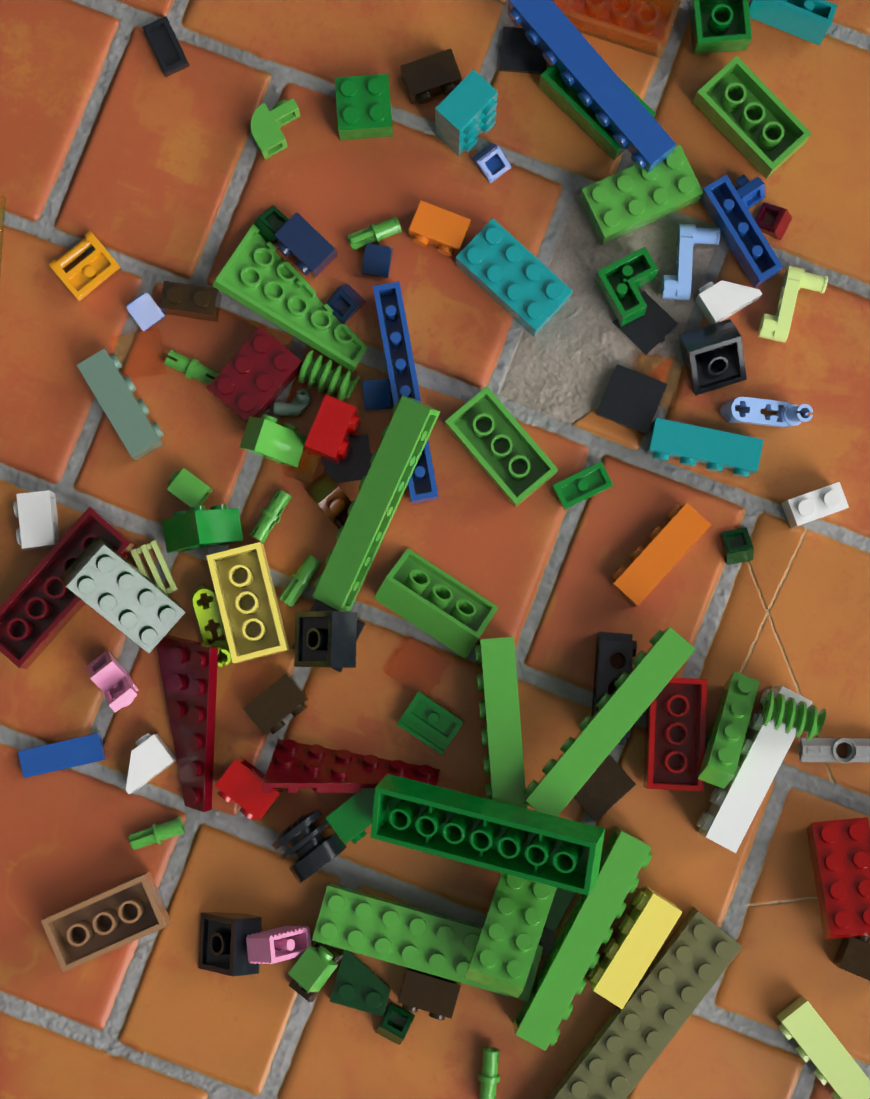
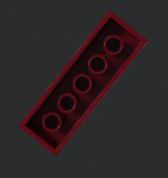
[0,507,137,669]

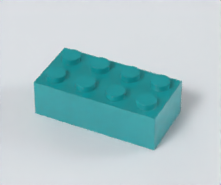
[455,218,573,337]

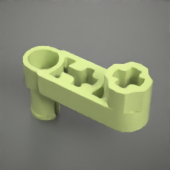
[758,265,828,343]

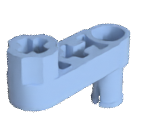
[661,224,720,300]
[720,397,813,428]

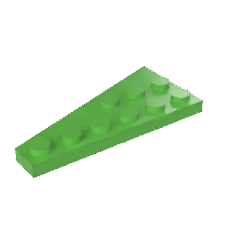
[213,224,367,372]

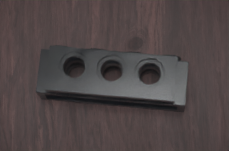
[591,632,637,745]

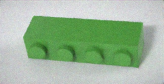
[698,671,760,789]

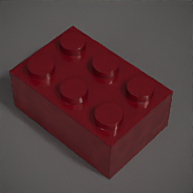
[207,326,303,424]

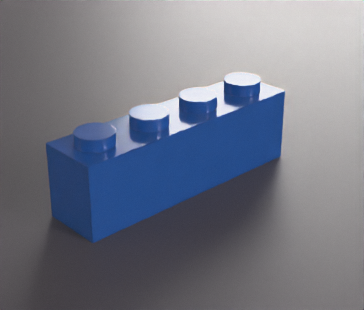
[700,174,783,288]

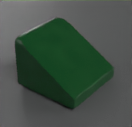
[254,205,289,244]
[720,527,754,565]
[375,1002,415,1045]

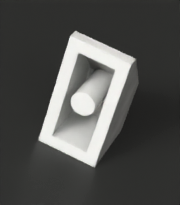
[695,280,762,325]
[126,733,177,794]

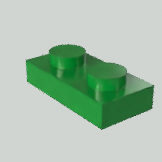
[552,461,614,510]

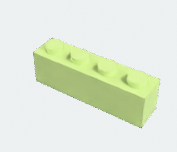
[776,996,870,1099]

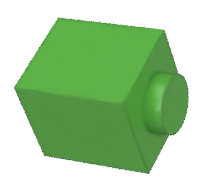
[167,468,213,507]
[288,946,338,992]

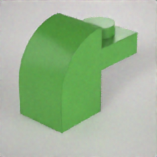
[251,98,301,160]

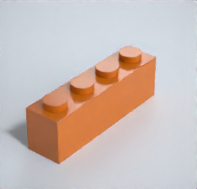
[611,503,712,607]

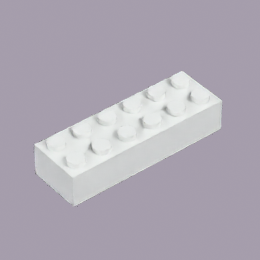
[697,686,812,853]

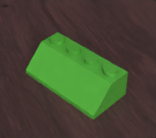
[374,548,499,659]

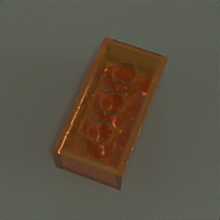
[563,0,681,59]

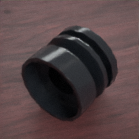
[272,809,347,883]

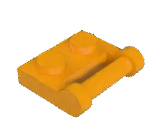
[48,230,121,301]

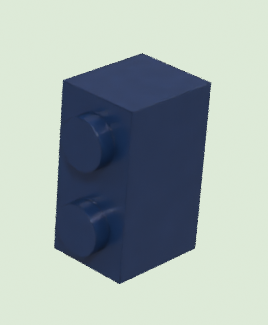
[274,212,337,278]

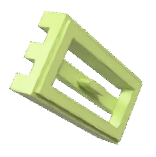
[130,540,179,594]

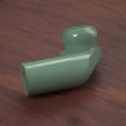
[274,389,312,417]

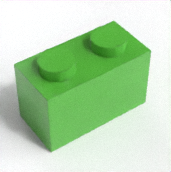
[239,414,307,467]

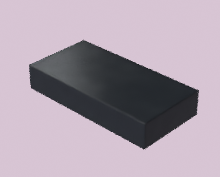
[142,16,190,77]

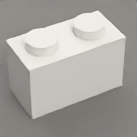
[781,482,849,529]
[13,490,60,550]

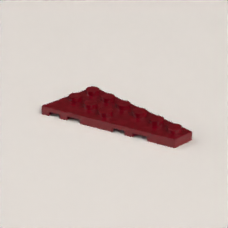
[156,635,218,812]
[262,739,440,793]

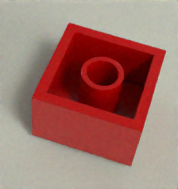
[304,394,361,464]
[215,756,285,821]

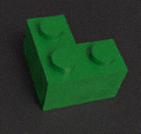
[595,247,658,327]
[162,504,243,553]

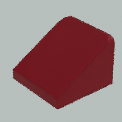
[755,202,792,240]

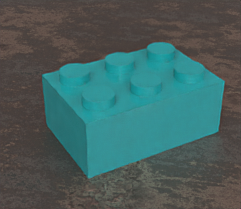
[435,69,498,156]

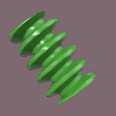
[299,350,360,402]
[762,690,826,741]

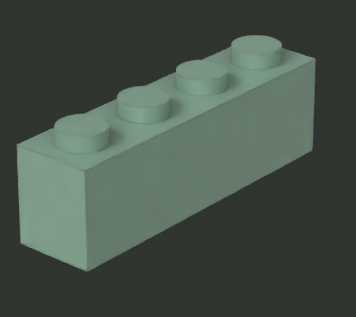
[77,348,164,461]

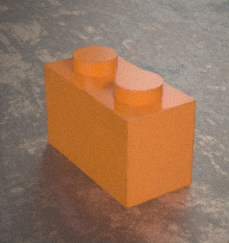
[409,200,471,256]

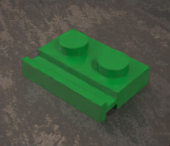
[396,690,465,755]

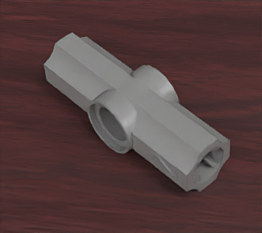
[798,737,870,763]

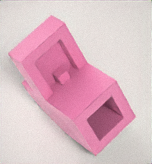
[86,649,139,713]

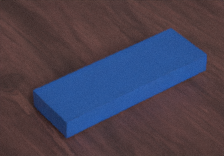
[18,733,106,778]

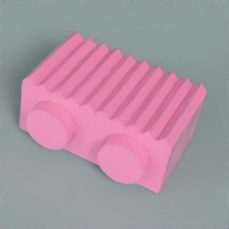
[246,926,312,964]

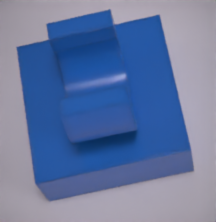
[735,174,765,209]

